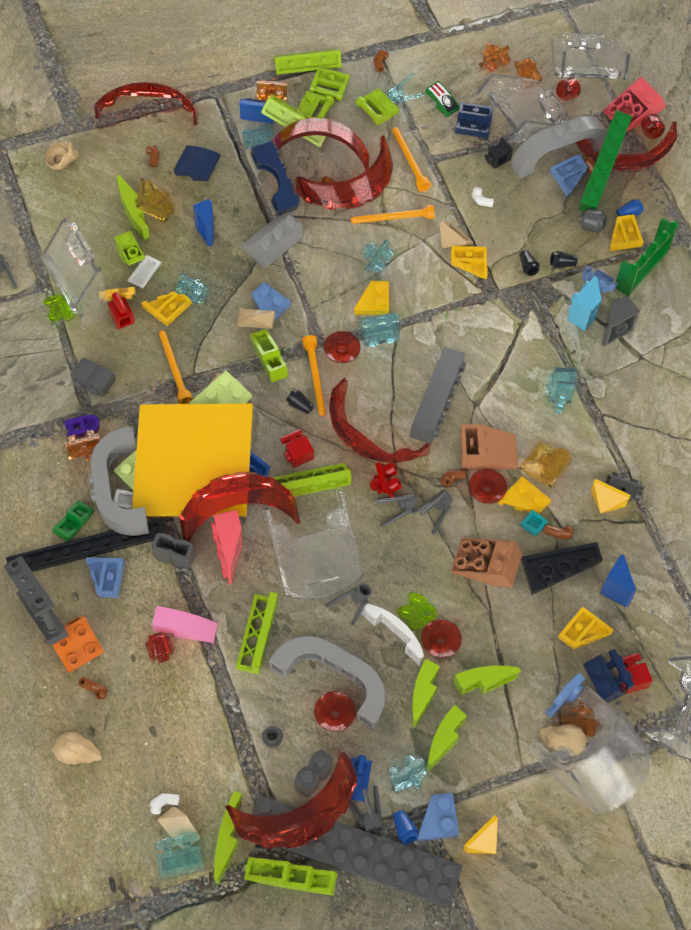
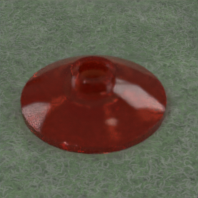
[324,331,361,364]
[468,469,507,504]
[421,619,462,658]
[314,691,356,732]

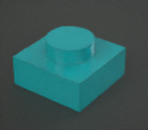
[520,510,548,537]

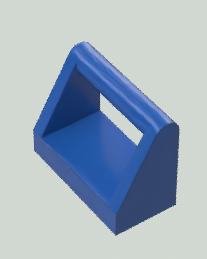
[193,199,214,246]

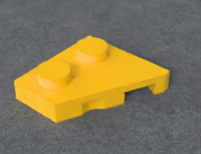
[354,281,389,315]

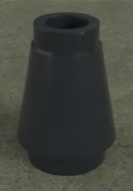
[519,250,540,276]
[550,251,578,268]
[286,389,314,414]

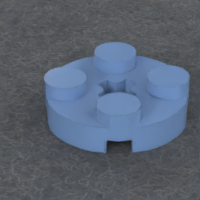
[582,266,617,293]

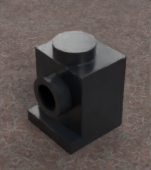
[485,138,513,169]

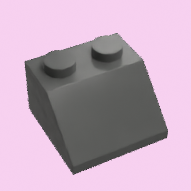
[602,295,640,347]

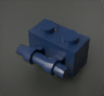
[583,649,635,704]

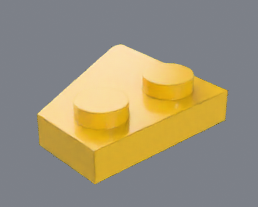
[609,214,644,251]
[451,246,488,279]
[98,287,136,301]
[141,290,192,326]
[497,476,551,514]
[558,606,614,650]

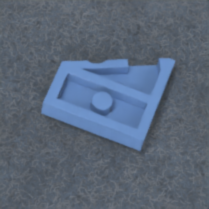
[549,154,588,197]
[252,282,291,321]
[86,557,125,598]
[545,673,585,718]
[417,793,459,841]

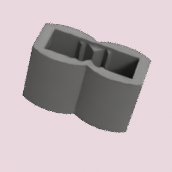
[70,358,116,397]
[151,533,195,569]
[295,749,333,798]

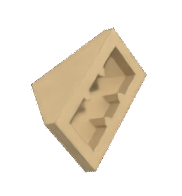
[440,221,474,248]
[237,309,276,329]
[157,806,201,853]

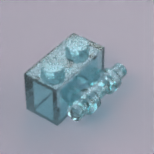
[359,312,400,347]
[545,367,577,414]
[155,832,205,880]

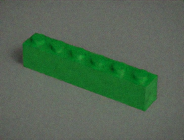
[578,110,632,212]

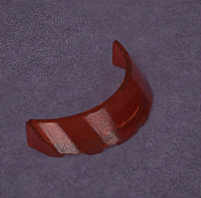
[94,82,199,125]
[272,118,369,173]
[575,121,677,171]
[296,135,393,210]
[329,377,431,463]
[179,472,301,542]
[225,750,358,849]

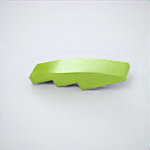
[116,175,150,240]
[214,790,243,884]
[244,857,338,896]

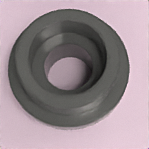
[262,726,283,747]

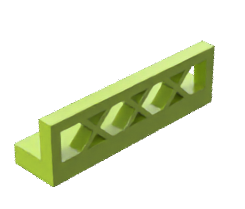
[273,48,342,75]
[261,95,330,147]
[271,462,352,500]
[235,591,278,675]

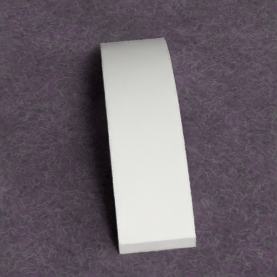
[361,604,424,666]

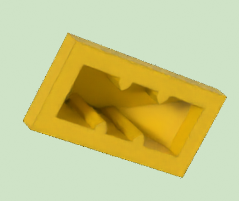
[590,479,631,514]
[463,815,498,854]

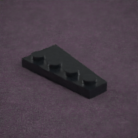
[521,542,603,595]

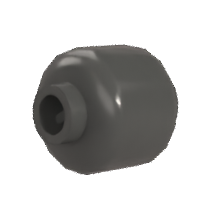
[580,208,607,233]

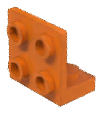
[53,615,104,673]

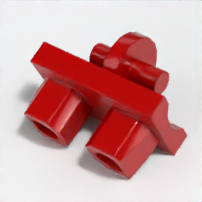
[369,462,402,498]

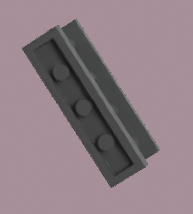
[3,556,68,646]

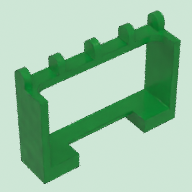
[615,218,678,297]

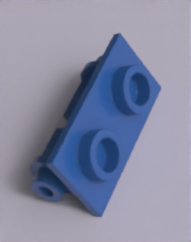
[345,755,372,802]

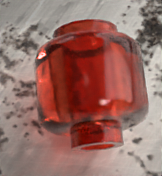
[556,77,581,101]
[641,114,665,139]
[145,632,175,664]

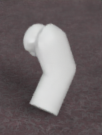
[471,187,494,208]
[149,793,180,814]

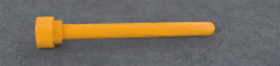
[392,127,431,192]
[350,205,435,224]
[159,330,193,404]
[302,335,326,417]

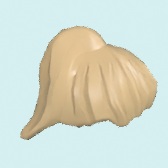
[45,141,79,170]
[540,724,587,757]
[52,732,102,765]

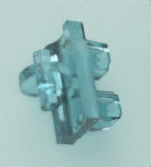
[242,125,275,150]
[363,239,394,274]
[175,273,210,304]
[387,754,427,793]

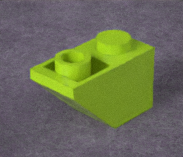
[114,230,145,265]

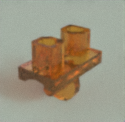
[479,43,511,73]
[514,57,542,89]
[257,77,287,101]
[65,430,100,461]
[560,701,600,736]

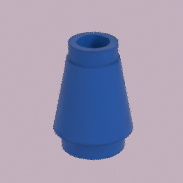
[616,199,644,217]
[393,810,419,844]

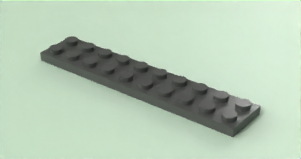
[244,795,463,909]

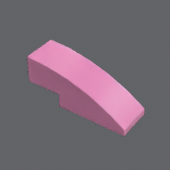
[152,606,218,643]

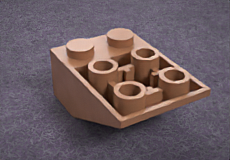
[459,424,518,469]
[451,538,523,587]

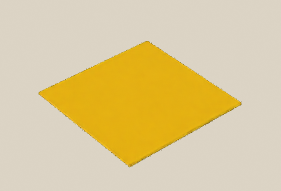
[132,403,253,517]

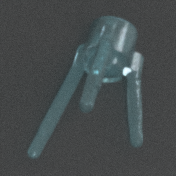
[387,73,425,104]

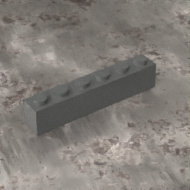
[410,347,467,444]

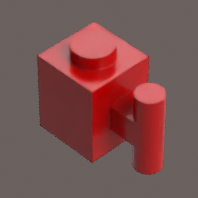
[108,292,135,330]
[279,429,314,468]
[618,653,653,694]

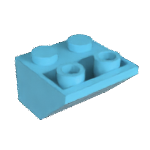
[567,276,601,331]

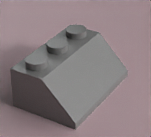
[240,215,303,268]

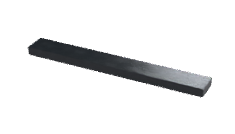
[6,518,165,572]

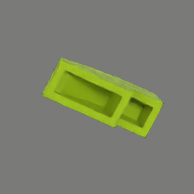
[249,329,289,383]
[411,659,440,728]
[453,665,521,695]
[426,705,467,771]

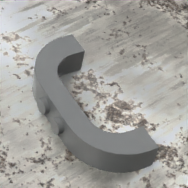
[511,116,608,178]
[88,426,149,536]
[269,636,385,730]

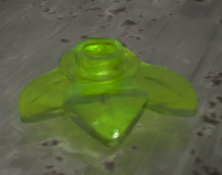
[43,292,78,321]
[397,592,437,630]

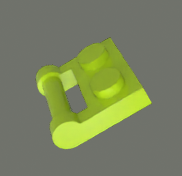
[309,67,350,101]
[355,88,399,125]
[297,91,335,124]

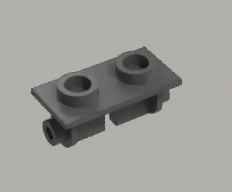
[605,472,645,501]

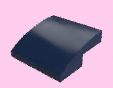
[455,102,494,138]
[173,145,220,181]

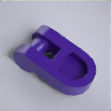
[64,415,100,441]

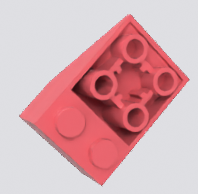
[603,77,666,132]
[211,510,243,584]

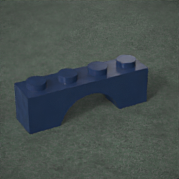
[250,141,300,216]

